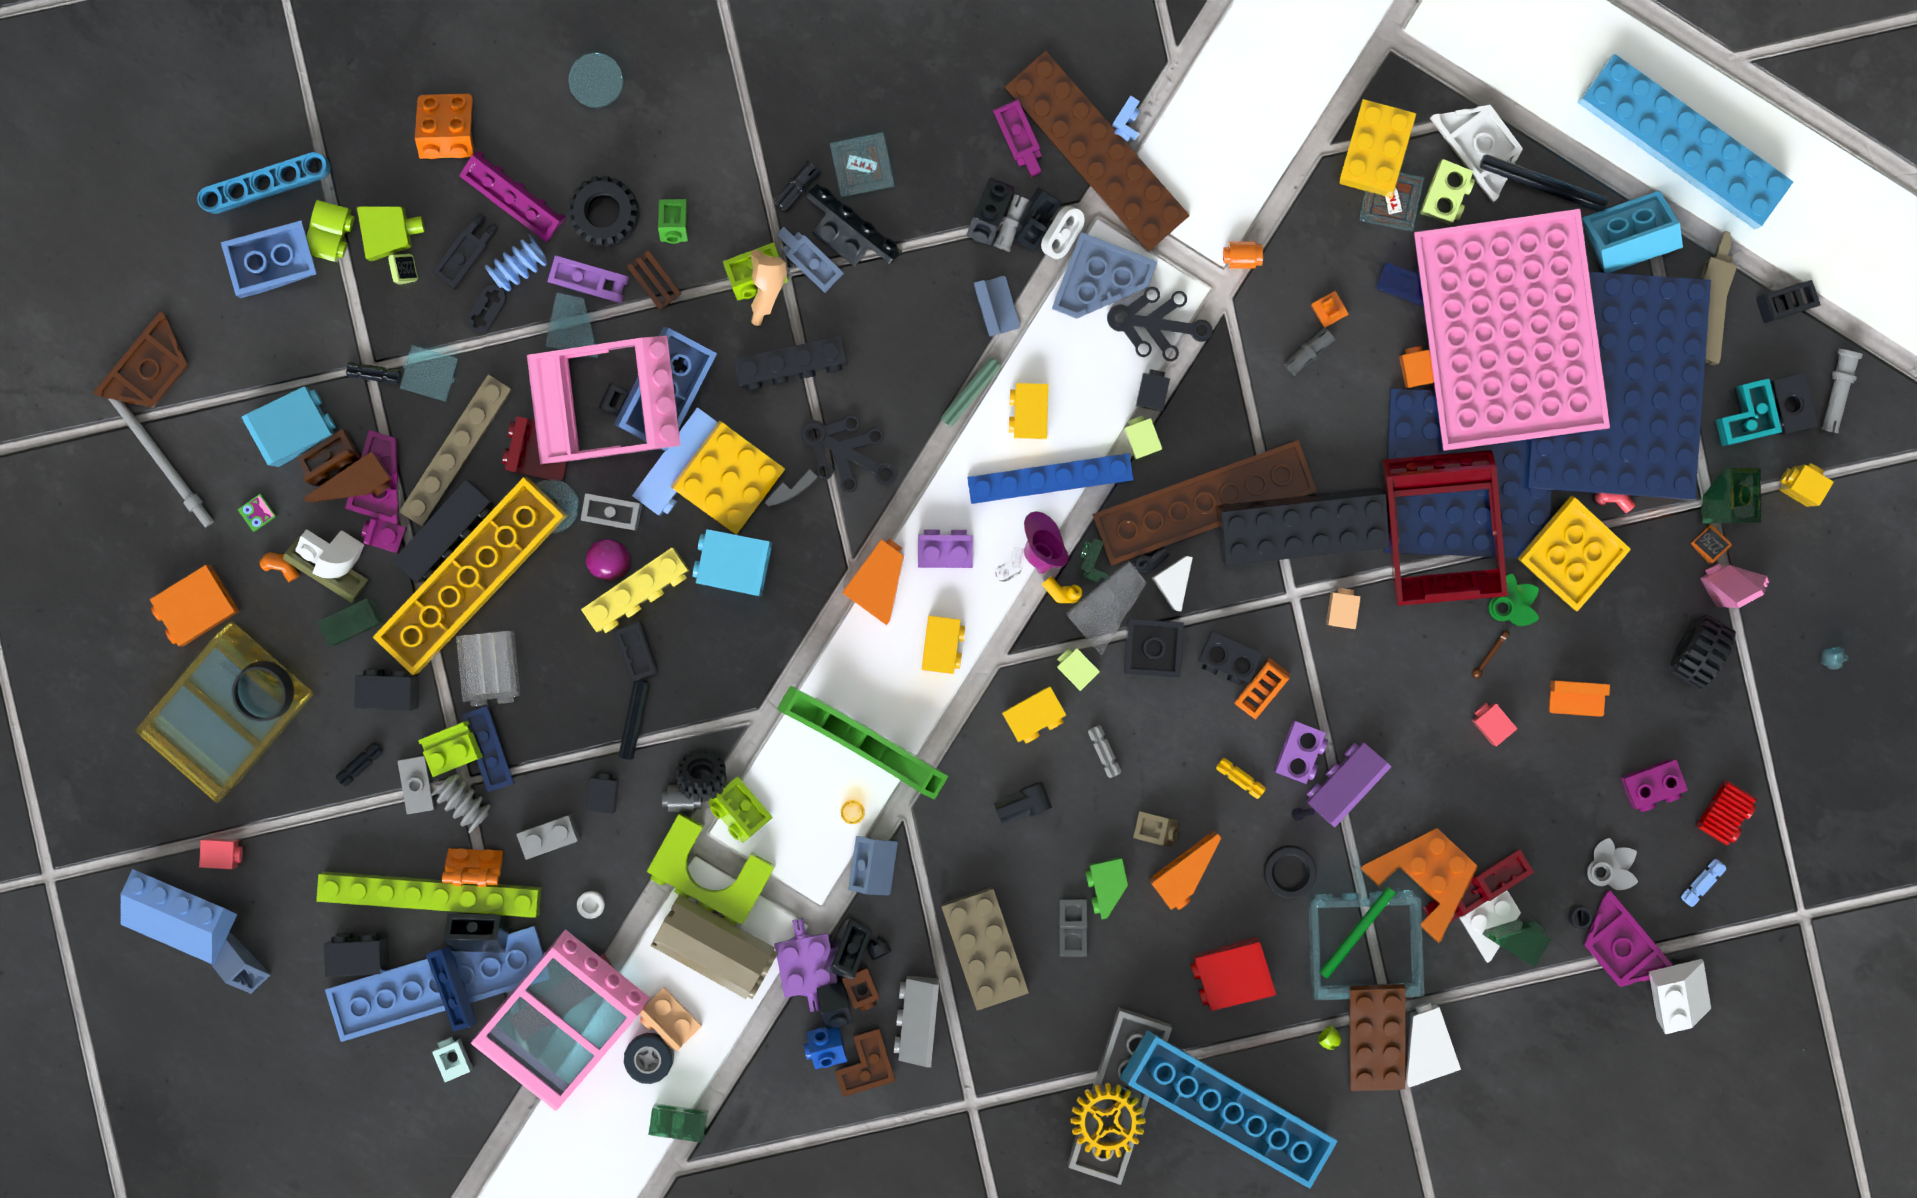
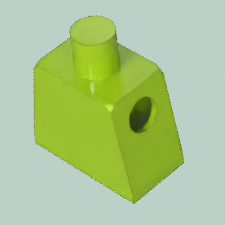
[357,207,425,261]

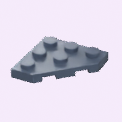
[1051,232,1158,319]

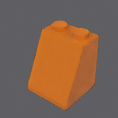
[842,538,904,626]

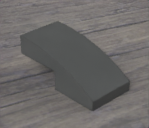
[765,469,819,507]
[1059,900,1087,957]

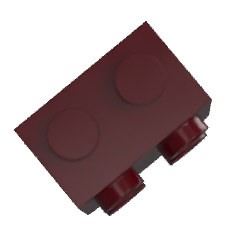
[502,416,567,482]

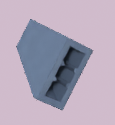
[211,931,270,994]

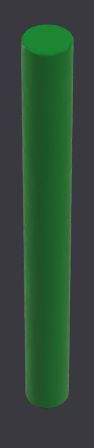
[1319,886,1396,979]

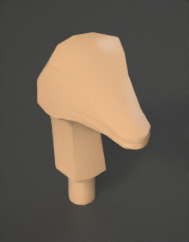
[750,250,787,326]

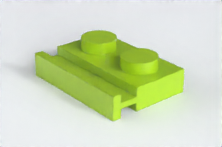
[418,721,482,777]

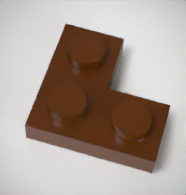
[835,1028,895,1097]

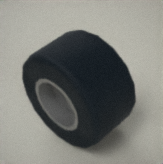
[623,1033,674,1084]

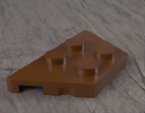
[93,311,189,408]

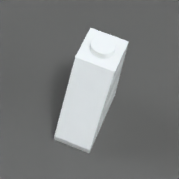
[1405,1002,1461,1087]

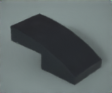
[1014,187,1062,251]

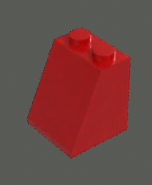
[1190,936,1276,1011]

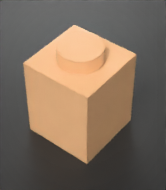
[1326,588,1360,629]

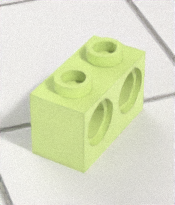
[1419,159,1475,225]

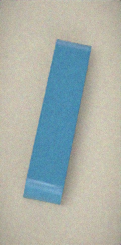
[197,152,331,214]

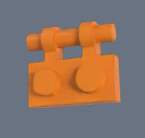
[442,848,504,887]

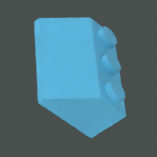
[1582,190,1683,273]

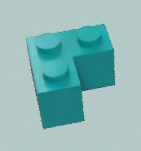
[1715,379,1782,446]

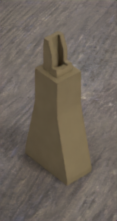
[1700,231,1737,365]

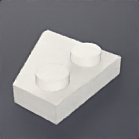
[1459,891,1521,963]

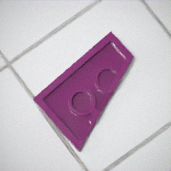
[345,430,399,525]

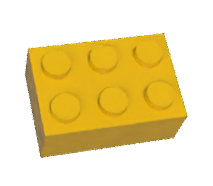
[1340,99,1416,198]

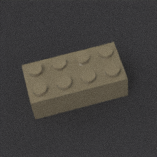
[942,887,1029,1011]

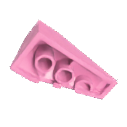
[1700,563,1770,608]

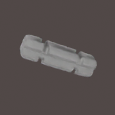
[1088,725,1121,778]

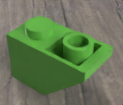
[1085,857,1128,919]

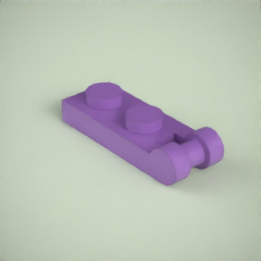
[547,256,629,304]

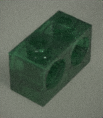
[317,598,384,647]
[648,1103,709,1143]

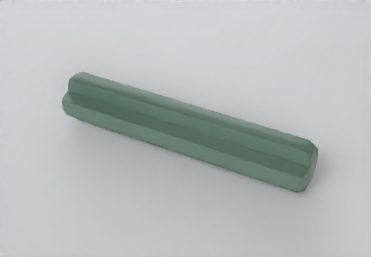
[941,358,1001,427]

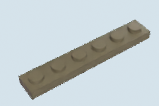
[399,374,512,527]

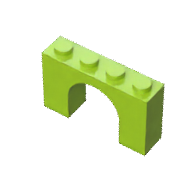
[647,813,776,925]

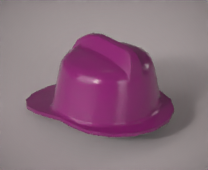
[1024,511,1069,574]

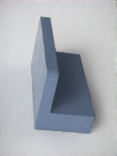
[974,276,1020,337]
[848,836,898,895]

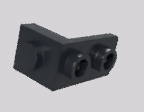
[966,178,1015,246]

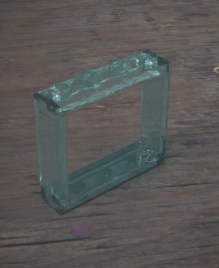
[1308,891,1424,1000]

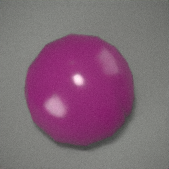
[586,539,631,581]

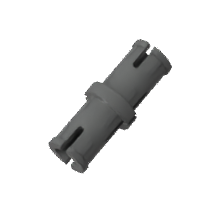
[1283,327,1335,376]

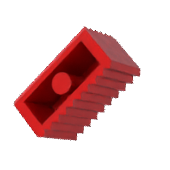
[1695,780,1757,845]

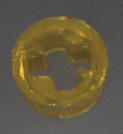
[840,800,865,824]

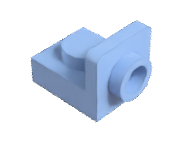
[1112,96,1141,141]

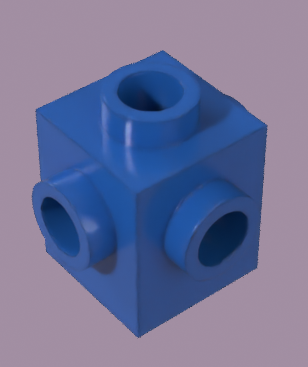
[803,1027,847,1069]

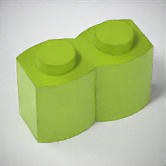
[306,200,354,263]

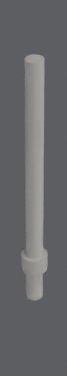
[109,399,214,528]

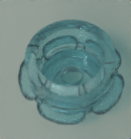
[1821,647,1848,669]

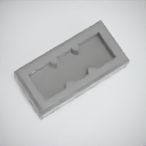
[398,756,435,814]

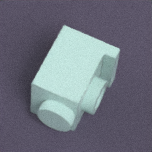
[432,1037,474,1082]

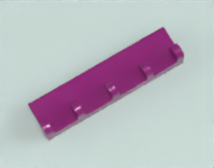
[459,151,566,242]

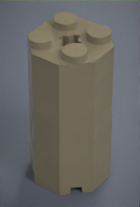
[651,894,778,1000]

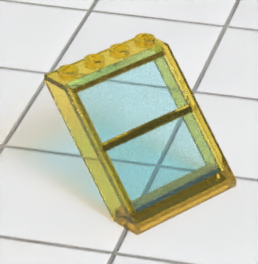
[135,621,314,803]

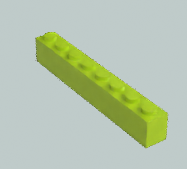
[316,872,542,918]

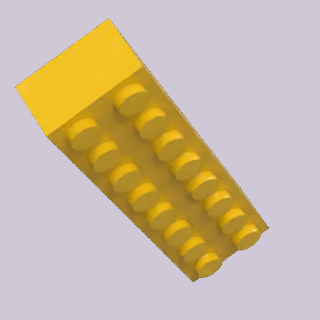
[373,478,568,675]

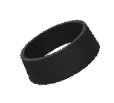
[232,661,294,721]

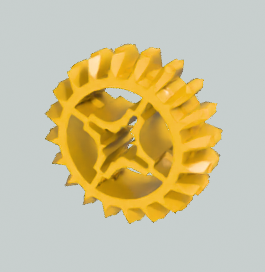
[1070,1083,1145,1159]

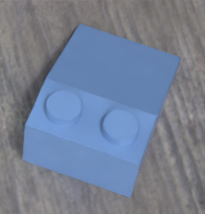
[221,221,317,298]

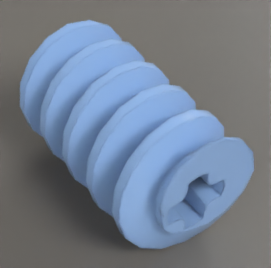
[485,234,547,291]

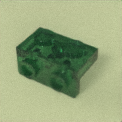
[1079,538,1108,582]

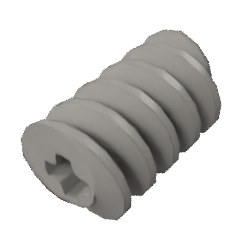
[431,773,490,834]

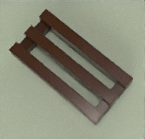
[627,250,682,311]

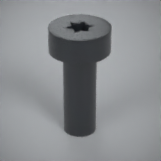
[1292,808,1315,821]

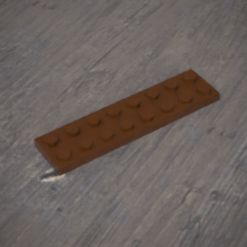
[1005,51,1190,253]
[1092,440,1317,566]

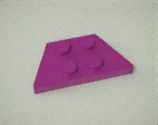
[1583,890,1673,987]

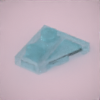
[545,293,598,358]

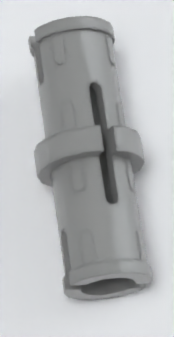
[993,194,1030,252]

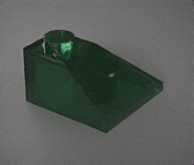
[1701,468,1761,524]

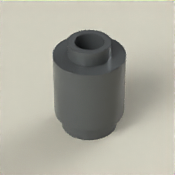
[662,785,701,812]

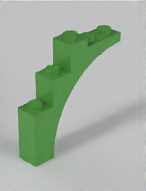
[777,685,948,800]

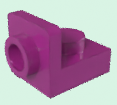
[362,517,407,553]

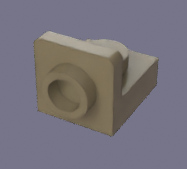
[1133,811,1180,846]

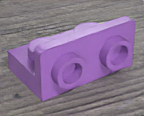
[918,529,973,568]

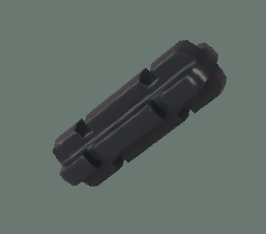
[346,362,401,384]
[336,742,383,787]

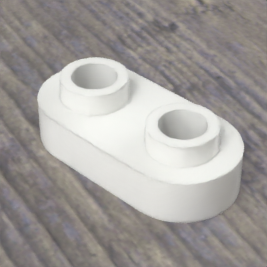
[1041,206,1085,259]

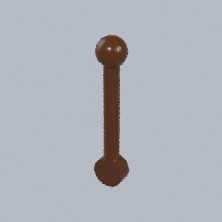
[1472,629,1510,679]

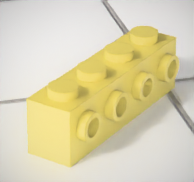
[581,548,690,633]

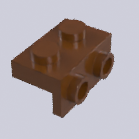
[297,429,361,487]

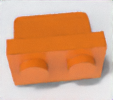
[415,94,475,159]

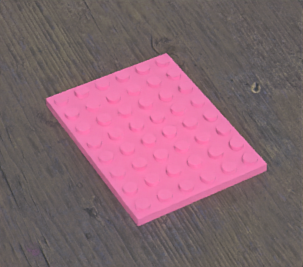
[1414,209,1610,451]

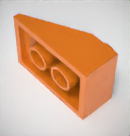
[1149,830,1221,910]

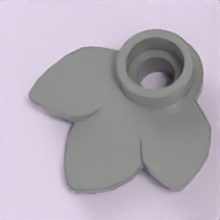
[1587,838,1638,890]

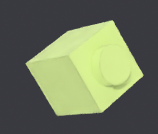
[1124,416,1162,459]
[1057,648,1100,691]

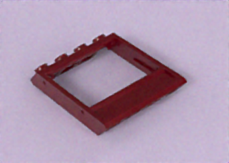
[1383,450,1507,606]

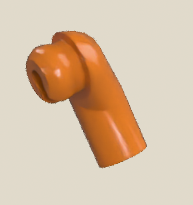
[259,552,300,583]

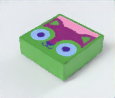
[237,494,277,532]

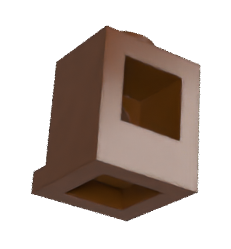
[842,966,880,1011]

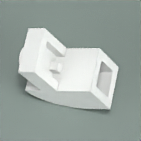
[295,529,364,578]

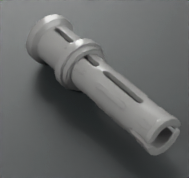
[1821,349,1863,434]

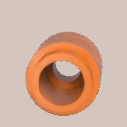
[1223,241,1263,269]

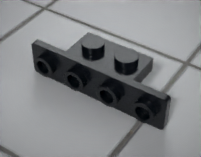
[806,184,902,267]

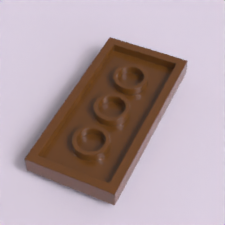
[1349,984,1405,1091]

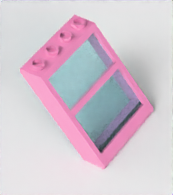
[471,929,650,1111]

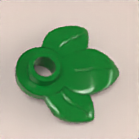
[1488,574,1539,626]

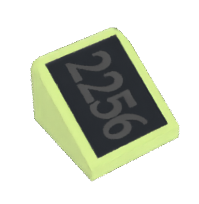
[388,254,418,285]

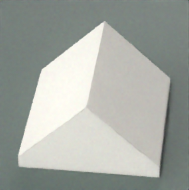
[1152,556,1193,611]

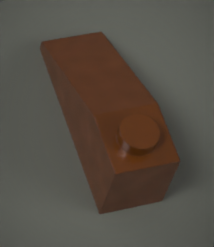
[303,451,395,503]

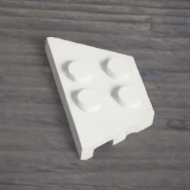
[1430,105,1523,203]

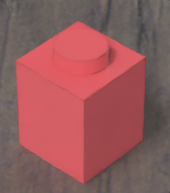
[1472,702,1517,747]
[199,838,243,869]

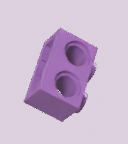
[1273,720,1328,784]

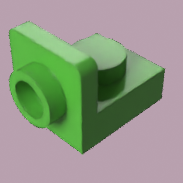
[658,199,688,244]

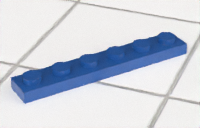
[967,453,1133,504]

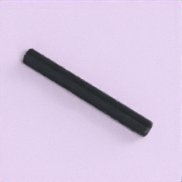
[1480,154,1608,211]

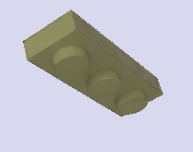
[283,536,368,603]

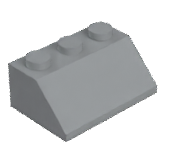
[894,976,939,1067]

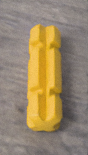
[1216,758,1266,799]

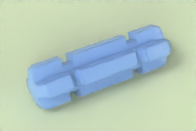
[1681,859,1727,907]

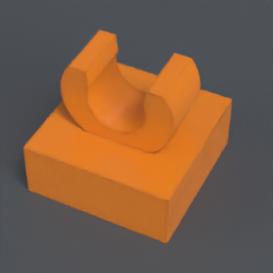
[1311,291,1349,328]

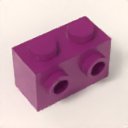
[1620,758,1688,812]

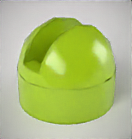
[1317,1025,1342,1050]

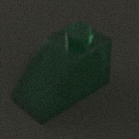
[1482,919,1552,967]

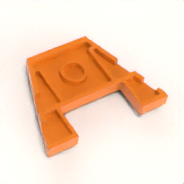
[1361,828,1477,943]

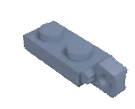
[776,227,844,293]

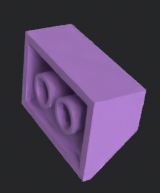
[1306,742,1392,827]

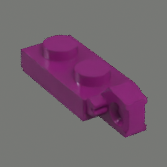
[993,99,1042,177]

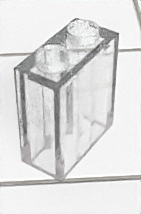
[456,630,521,706]

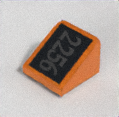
[1690,525,1732,563]

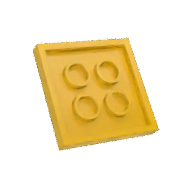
[670,420,785,535]
[1517,496,1631,611]

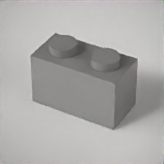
[581,493,642,531]
[517,814,581,860]

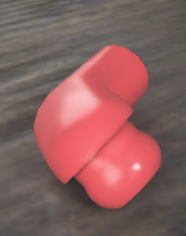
[1594,493,1636,513]

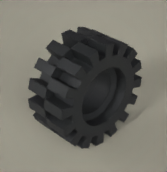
[676,749,727,802]

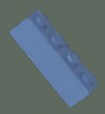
[121,869,237,965]

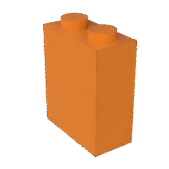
[150,565,240,646]

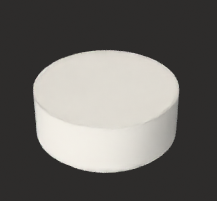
[577,891,605,919]

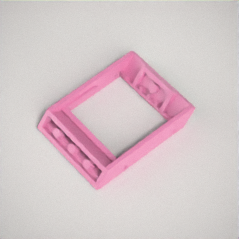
[527,336,681,464]

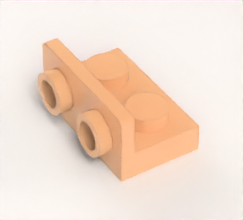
[639,987,702,1051]

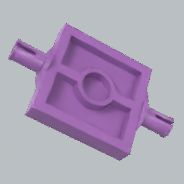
[774,918,838,1012]

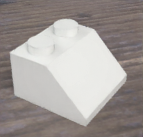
[1649,959,1711,1034]

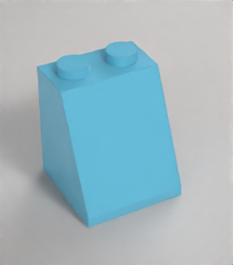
[242,386,336,467]
[692,529,773,596]

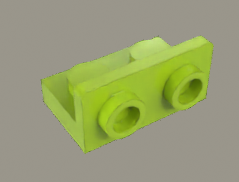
[723,242,788,301]
[708,776,773,843]

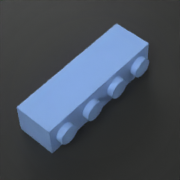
[632,408,718,516]

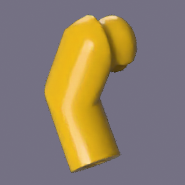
[1041,576,1083,603]

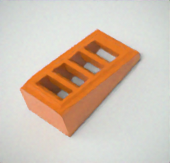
[1234,658,1290,720]

